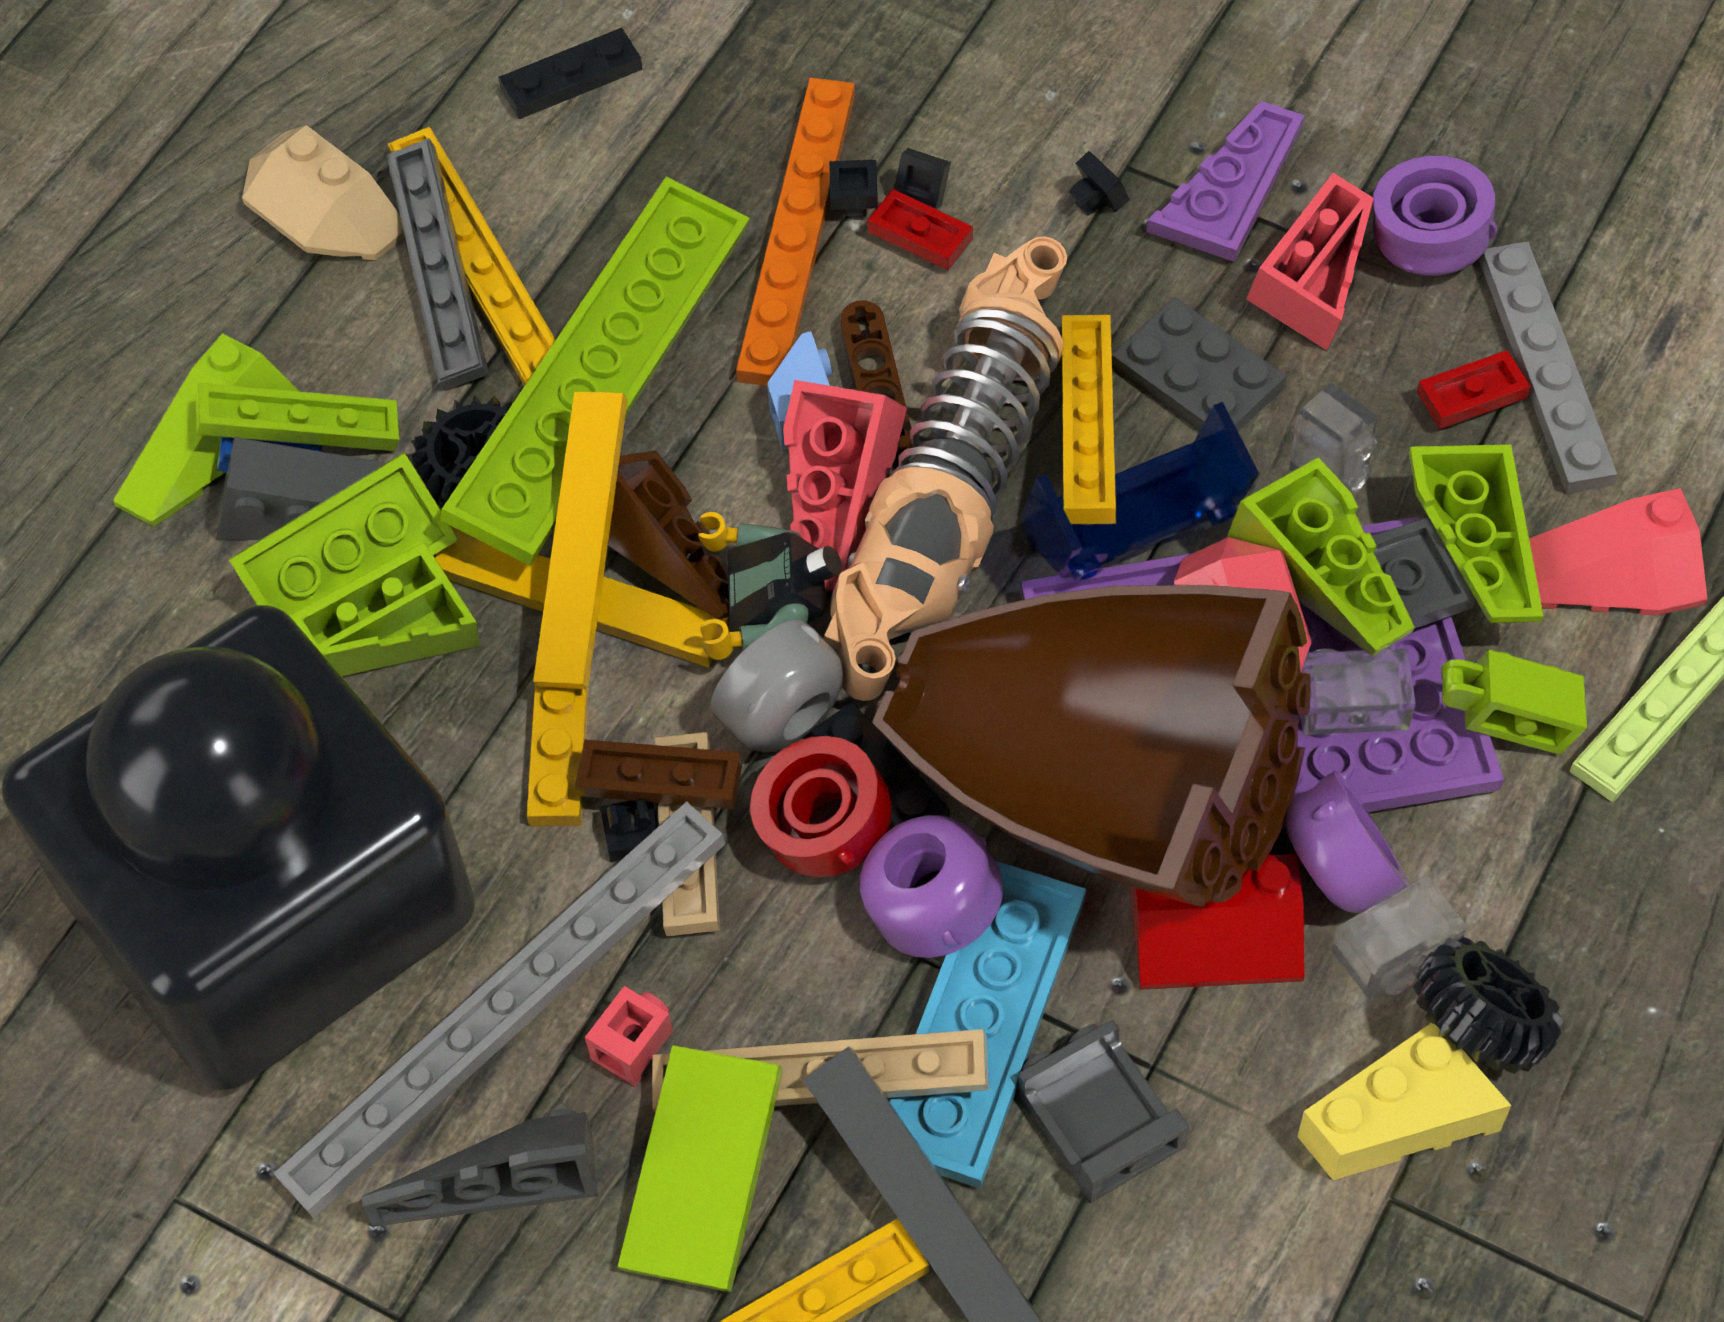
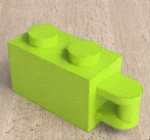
[1441,649,1587,755]

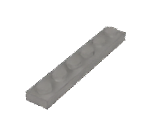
[1479,242,1617,494]

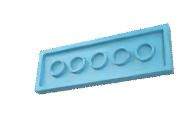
[890,861,1086,1189]

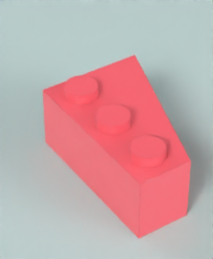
[1246,173,1374,351]

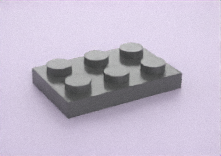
[1112,297,1287,446]

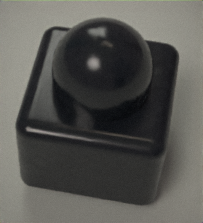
[2,605,475,1090]

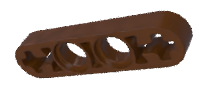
[841,300,912,466]

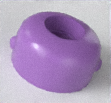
[1373,156,1497,276]
[1285,771,1410,913]
[860,815,1003,958]

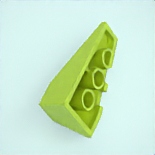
[113,333,299,527]
[1409,444,1544,623]

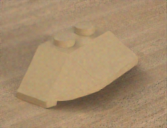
[242,125,405,261]

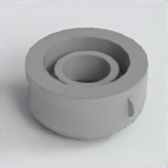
[711,620,843,752]

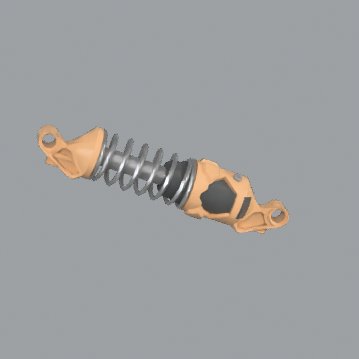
[823,236,1067,701]

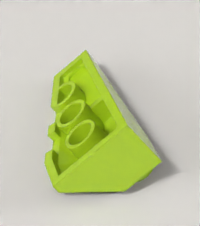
[1227,457,1415,656]

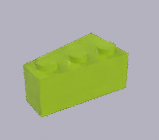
[290,542,480,676]

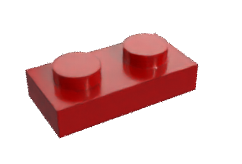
[867,189,973,271]
[1417,350,1531,429]

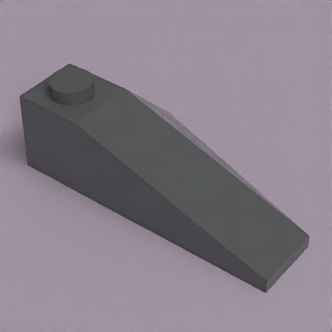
[362,1109,598,1227]

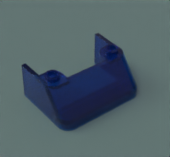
[1019,402,1259,583]

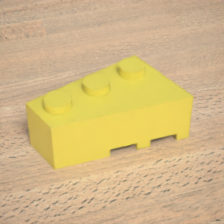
[1297,1023,1511,1180]

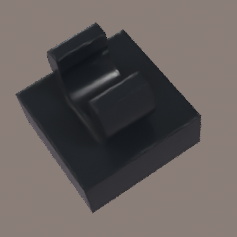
[894,148,951,209]
[1069,151,1130,216]
[829,160,878,218]
[600,799,658,862]

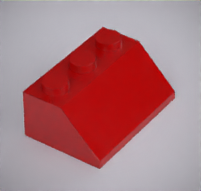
[1130,854,1305,990]

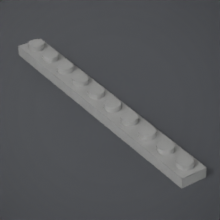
[273,801,726,1218]

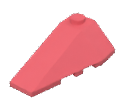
[783,380,907,592]
[1529,488,1708,616]

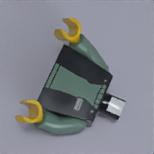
[698,512,842,660]

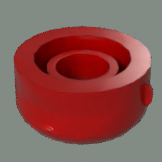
[750,736,892,878]

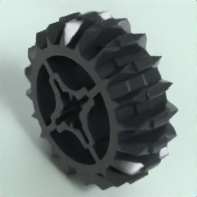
[412,395,513,510]
[1413,937,1564,1074]

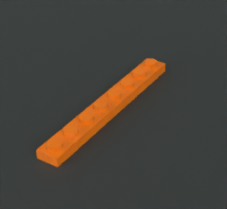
[736,78,855,386]

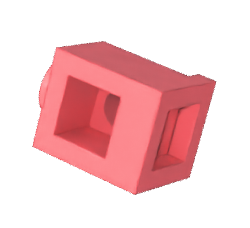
[585,986,673,1087]

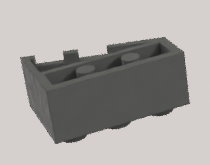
[216,437,385,540]

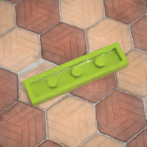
[196,383,399,451]

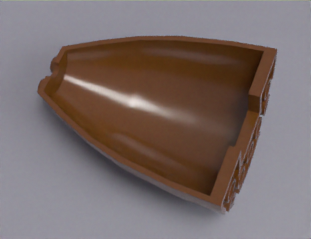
[872,585,1311,906]

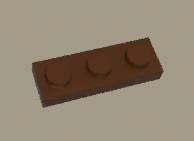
[575,739,743,809]

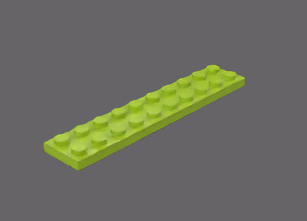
[440,176,750,566]

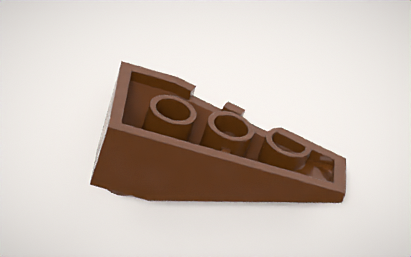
[608,450,730,619]

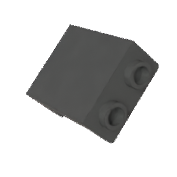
[1018,1020,1189,1203]

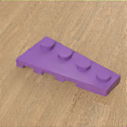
[1146,101,1304,262]

